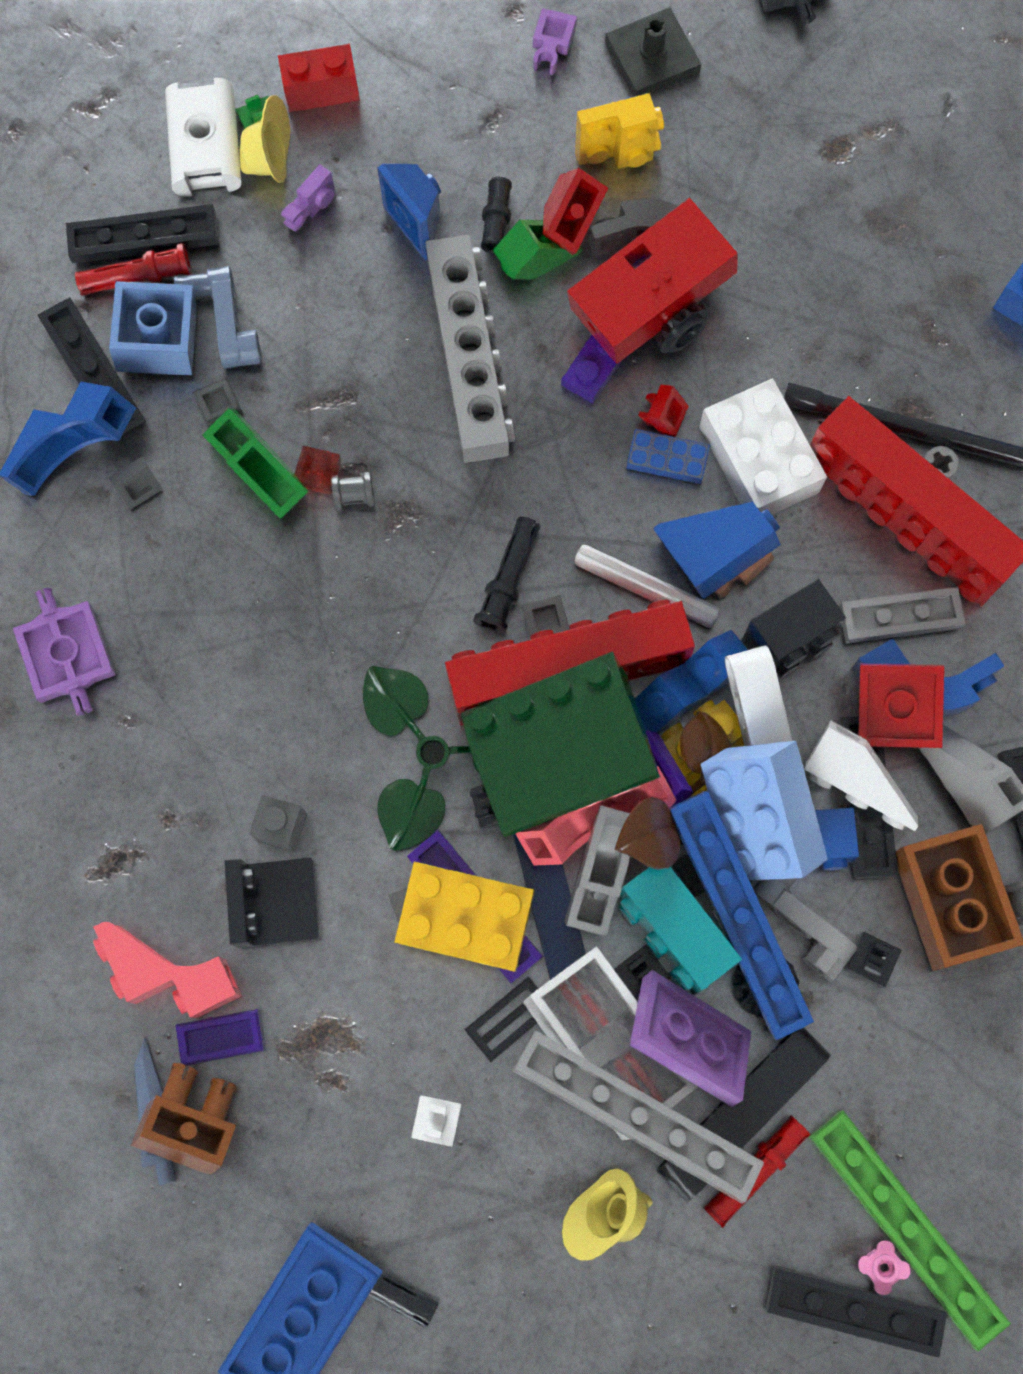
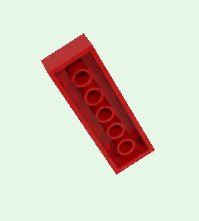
[810,396,1023,607]
[445,599,695,726]

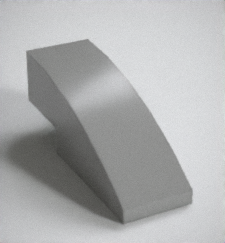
[564,805,631,937]

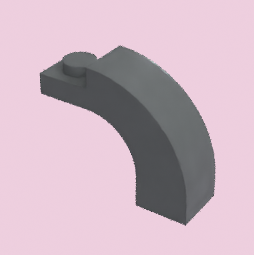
[589,199,678,257]

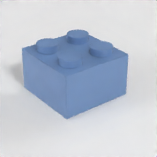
[109,281,197,375]

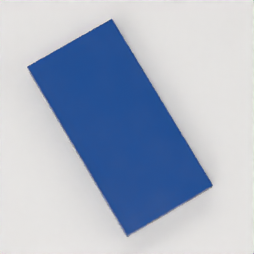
[218,1222,383,1374]

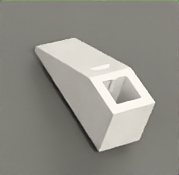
[804,720,918,831]

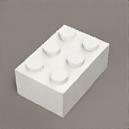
[699,378,827,515]

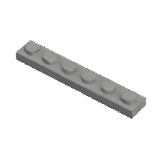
[512,1030,764,1203]

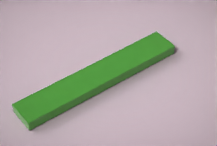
[809,1110,1011,1352]

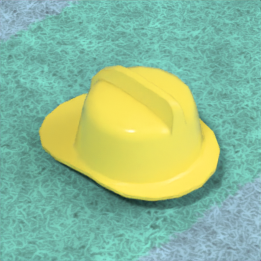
[239,95,290,183]
[562,1168,653,1261]

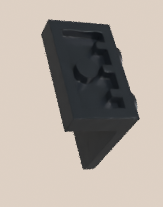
[224,858,320,948]

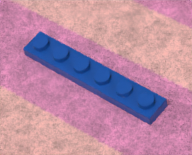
[669,791,814,1040]

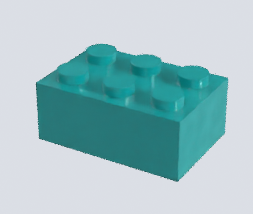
[618,867,742,995]

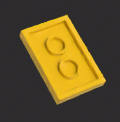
[394,862,535,972]

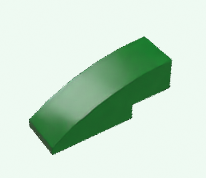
[202,408,309,519]

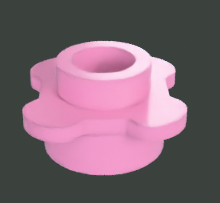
[858,1241,911,1295]

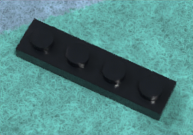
[66,204,219,263]
[37,297,145,434]
[837,716,898,879]
[765,1266,947,1358]

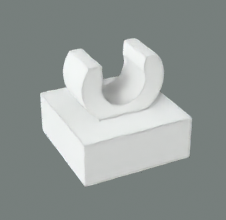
[411,1095,462,1147]

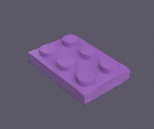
[630,970,751,1107]

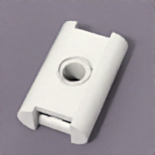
[165,78,241,197]

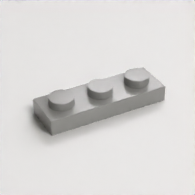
[839,587,966,644]

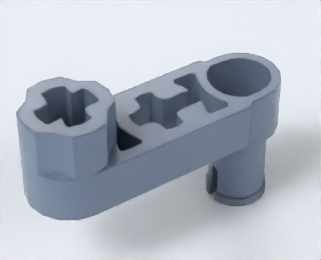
[174,266,262,369]

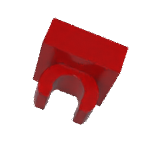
[638,384,689,437]

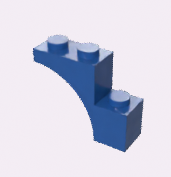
[0,382,136,497]
[635,629,748,734]

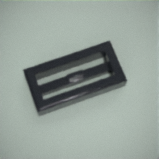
[464,976,555,1062]

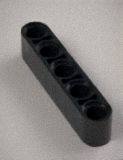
[656,1027,831,1203]

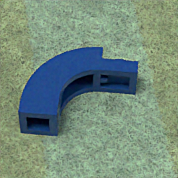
[852,639,1004,718]

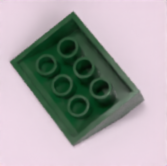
[461,651,660,837]

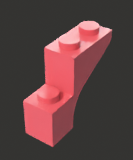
[516,766,677,865]
[93,922,242,1019]

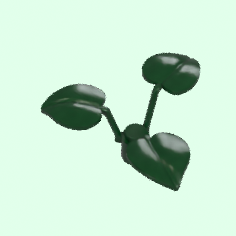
[363,666,479,850]

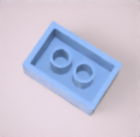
[701,741,828,880]

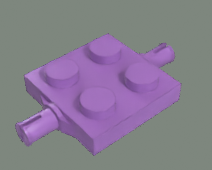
[13,588,116,716]

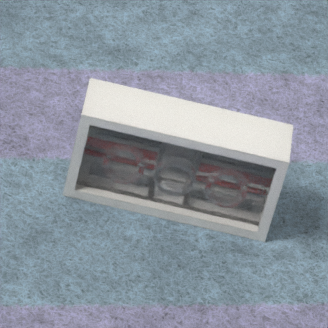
[523,946,698,1141]

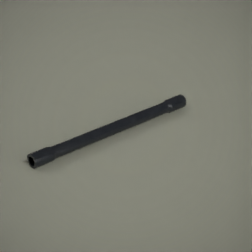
[784,382,1023,467]

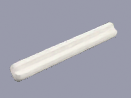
[575,545,720,628]

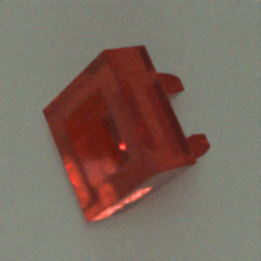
[294,445,341,495]

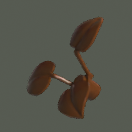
[615,711,752,884]

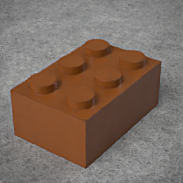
[896,824,1023,971]

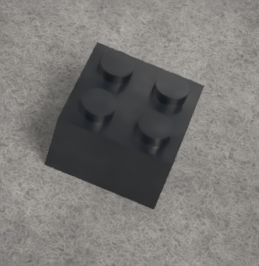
[741,578,846,678]

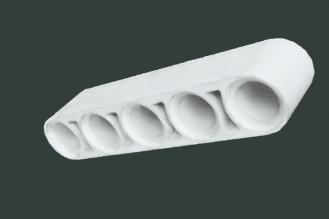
[725,645,792,746]

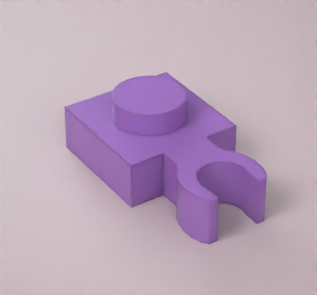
[533,8,577,75]
[281,164,335,232]

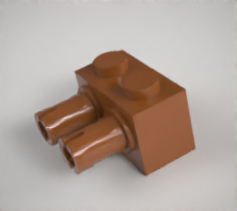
[131,1063,237,1175]

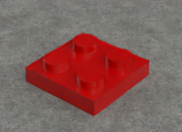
[858,664,945,748]

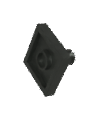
[605,7,701,97]

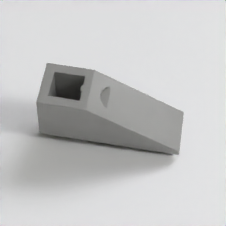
[919,724,1023,833]

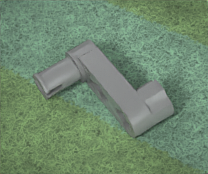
[753,878,857,982]

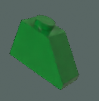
[493,219,583,279]

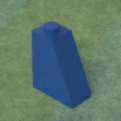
[653,501,781,599]

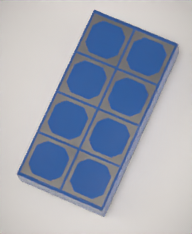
[626,429,710,484]

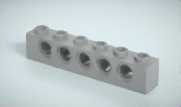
[425,234,515,463]

